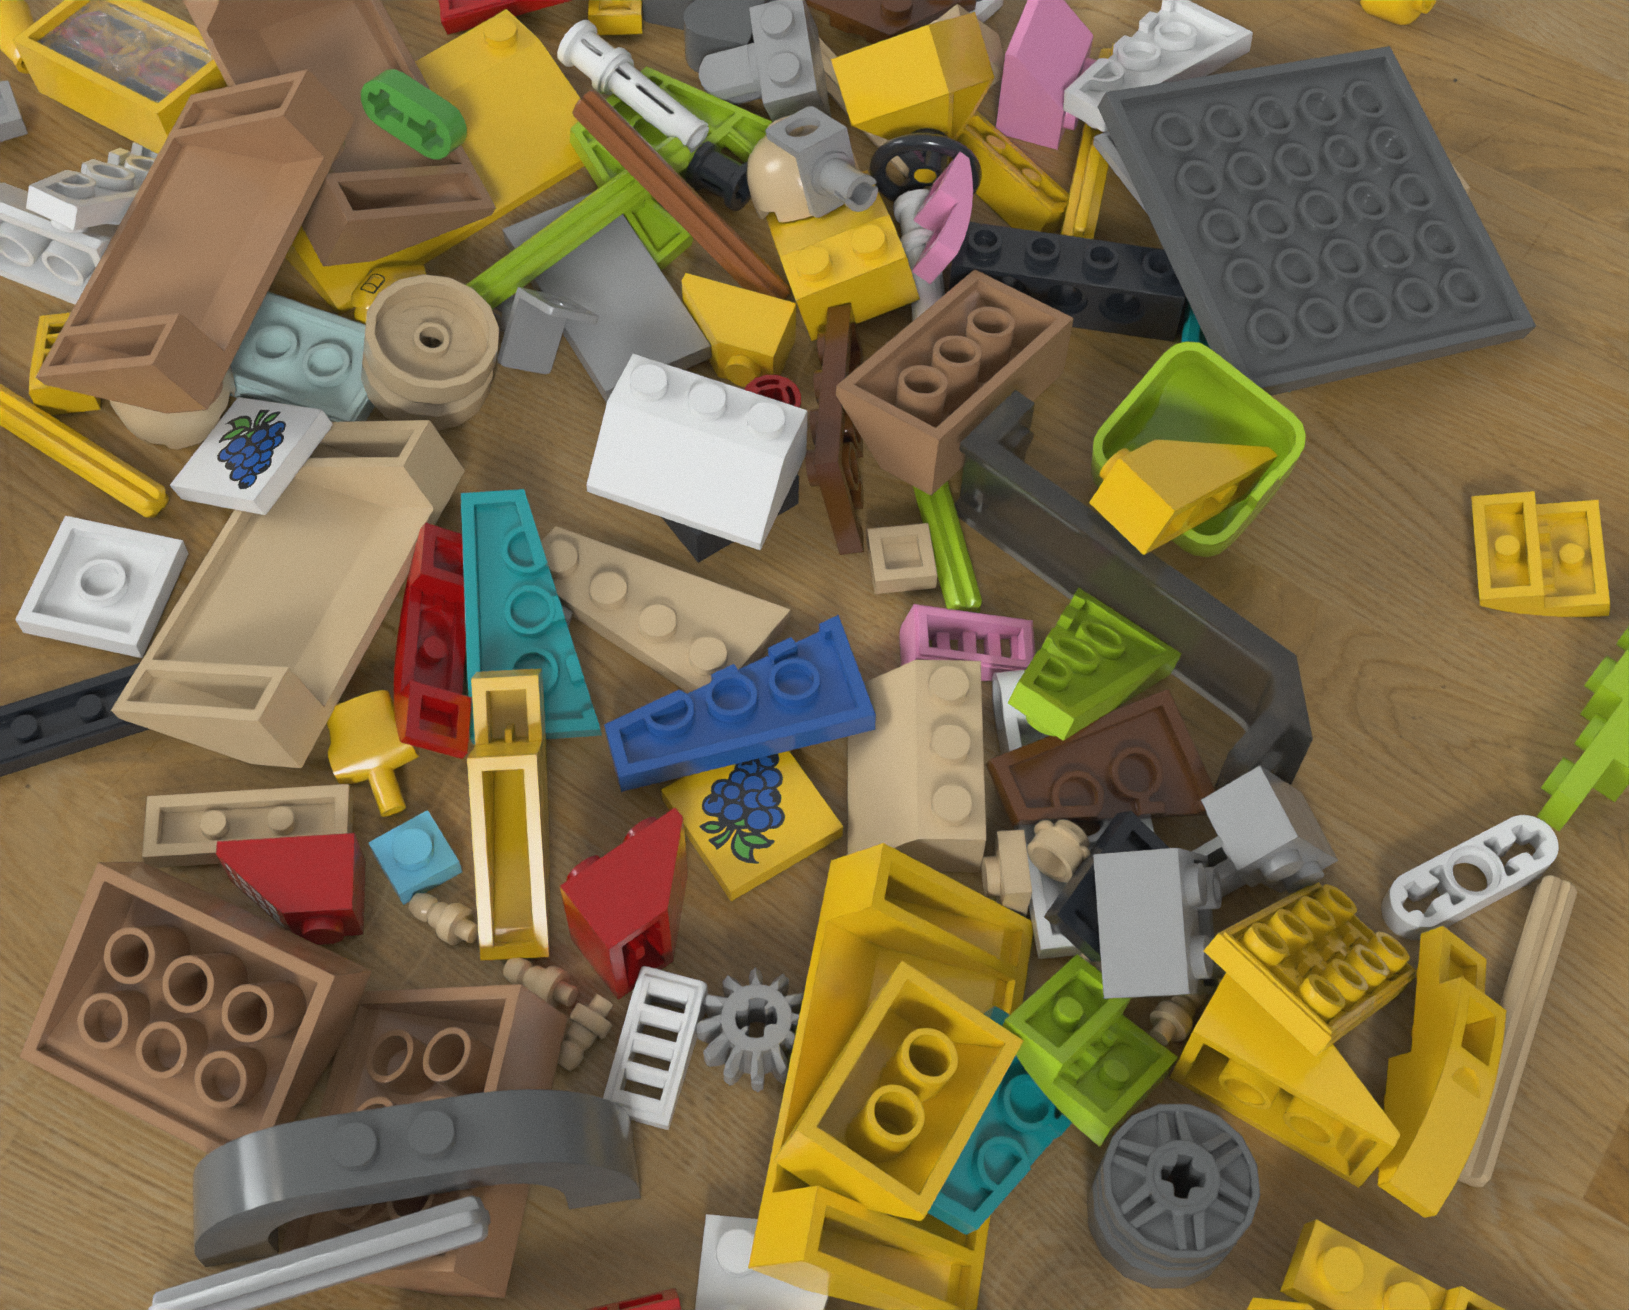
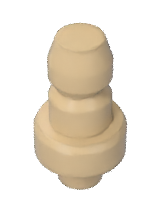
[408,893,479,946]
[503,958,579,1008]
[557,994,613,1072]
[1150,994,1207,1046]

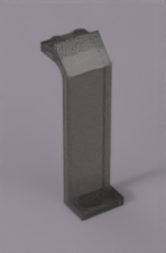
[954,390,1313,791]

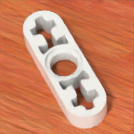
[1381,815,1559,940]

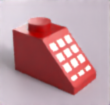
[216,833,366,945]

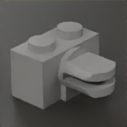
[699,0,831,122]
[1192,766,1338,897]

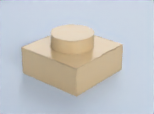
[866,523,937,594]
[982,830,1032,918]

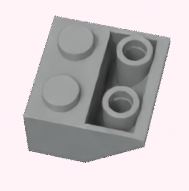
[1093,848,1226,999]

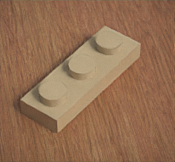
[142,784,353,868]

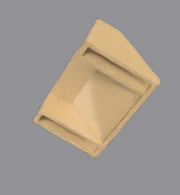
[111,420,465,768]

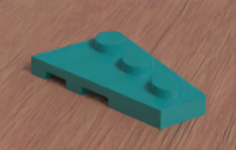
[928,1006,1072,1235]

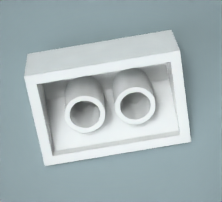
[0,183,118,304]
[586,354,807,551]

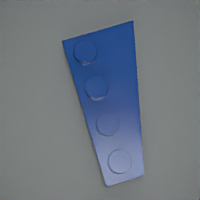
[604,615,876,792]

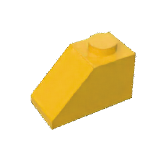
[682,273,796,387]

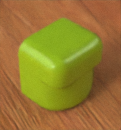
[1090,341,1306,557]

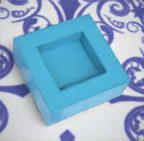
[368,810,462,905]

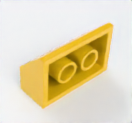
[774,960,1024,1221]

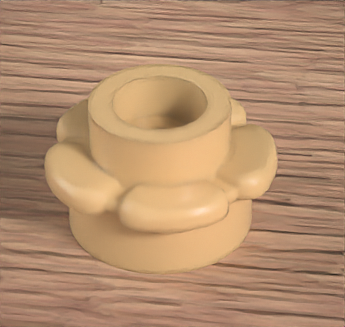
[1027,820,1090,882]

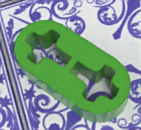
[361,69,467,159]

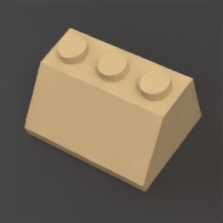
[847,660,986,873]

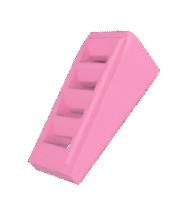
[899,604,1035,681]

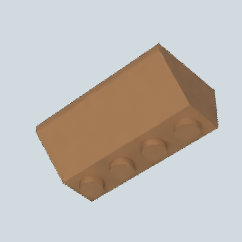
[836,270,1074,496]

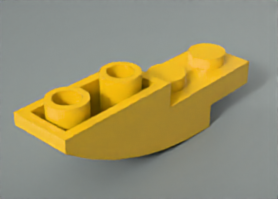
[1377,926,1507,1218]
[1280,1219,1505,1310]

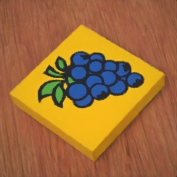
[661,751,843,901]

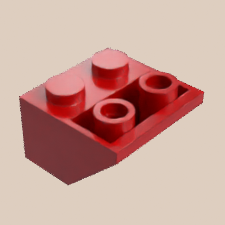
[560,808,688,1000]

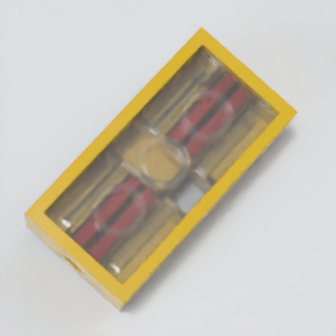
[12,0,228,154]

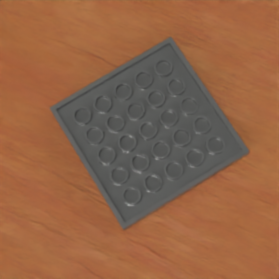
[1097,46,1536,396]

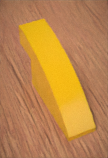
[467,668,550,961]

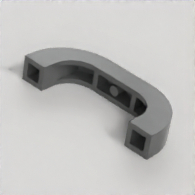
[193,1089,641,1267]

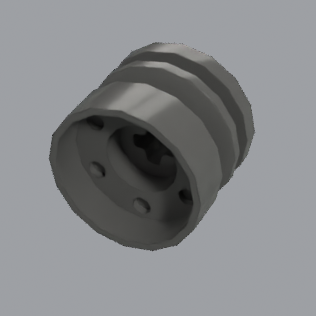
[1087,1104,1260,1289]

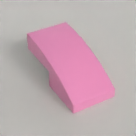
[912,152,973,284]

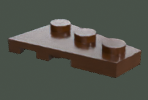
[985,689,1216,826]

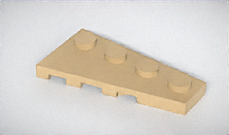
[541,526,791,693]

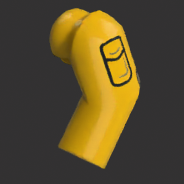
[351,264,426,325]

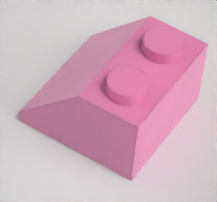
[996,0,1097,150]

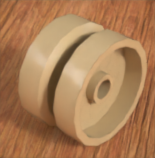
[361,274,499,431]

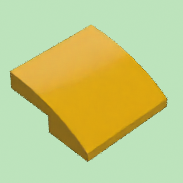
[1471,491,1610,617]

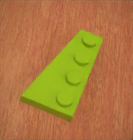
[1008,588,1182,741]

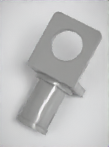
[766,106,878,218]
[493,287,599,374]

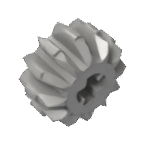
[697,967,804,1093]

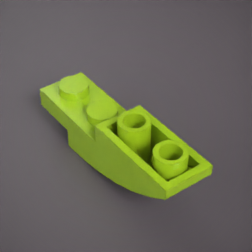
[1537,626,1629,832]

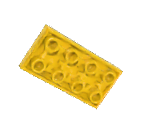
[1204,882,1416,1057]

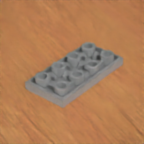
[503,192,711,403]

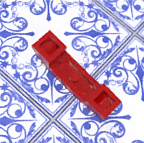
[394,522,472,759]

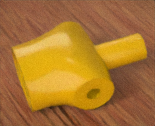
[326,690,420,817]

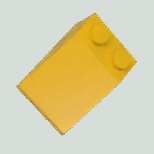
[766,170,920,341]
[1170,973,1401,1188]

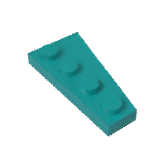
[461,489,602,744]

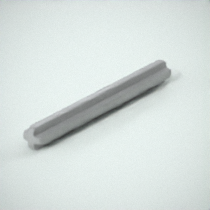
[148,1195,491,1310]

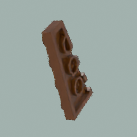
[805,304,864,555]

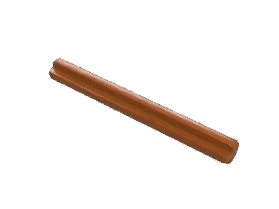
[572,90,791,300]

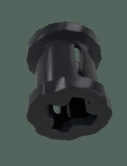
[686,141,751,211]

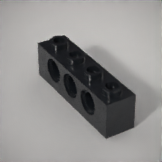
[949,222,1185,342]

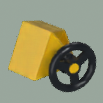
[831,12,995,202]

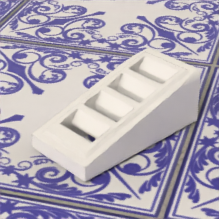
[603,966,708,1130]

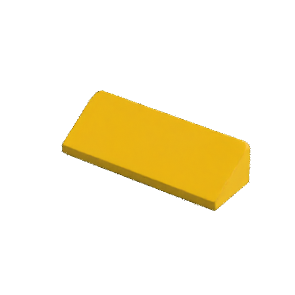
[949,111,1069,233]

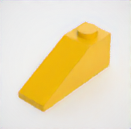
[1089,439,1278,555]

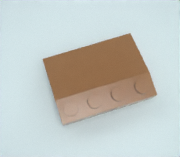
[20,862,372,1154]
[280,984,568,1298]

